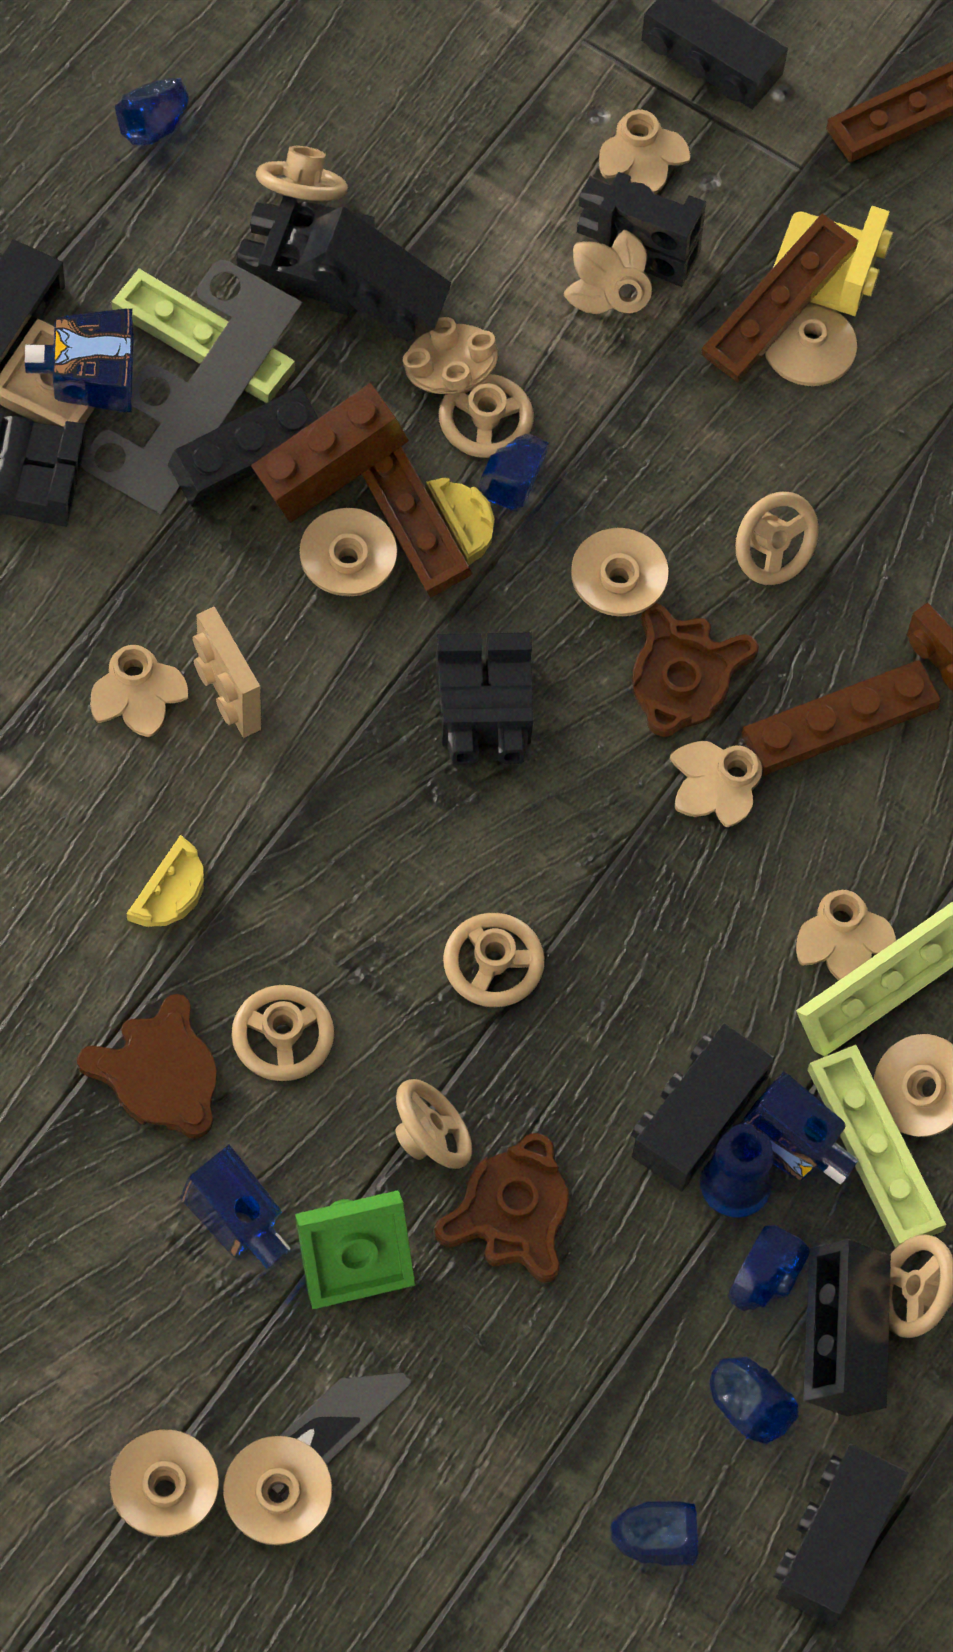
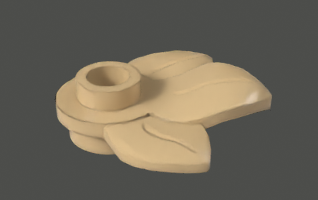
[599,110,690,194]
[564,229,652,314]
[90,645,188,737]
[670,741,762,827]
[796,890,896,980]

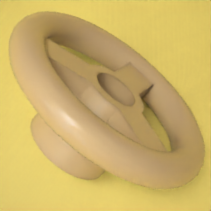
[256,146,348,201]
[439,374,534,458]
[736,492,818,585]
[443,913,544,1007]
[232,985,334,1081]
[396,1079,472,1169]
[889,1235,953,1338]

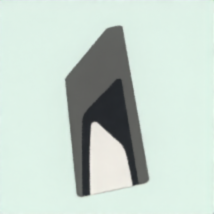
[272,1373,411,1500]

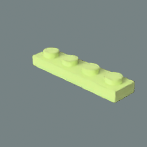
[112,269,295,403]
[796,902,953,1057]
[808,1045,946,1248]

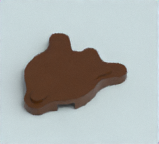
[632,603,759,737]
[77,994,217,1138]
[434,1133,569,1282]

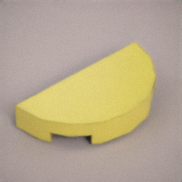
[425,478,495,566]
[127,835,204,927]

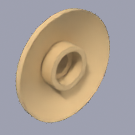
[765,303,857,386]
[300,508,397,596]
[571,528,669,616]
[874,1034,953,1137]
[110,1430,219,1537]
[224,1436,332,1545]

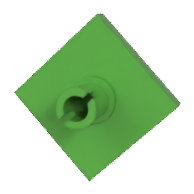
[295,1190,415,1309]

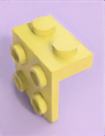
[774,206,893,316]

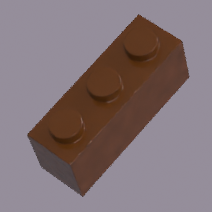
[251,383,409,523]

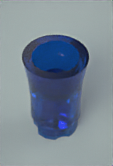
[700,1124,773,1217]

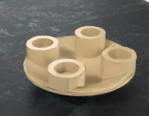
[403,317,498,394]

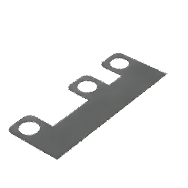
[81,260,302,514]

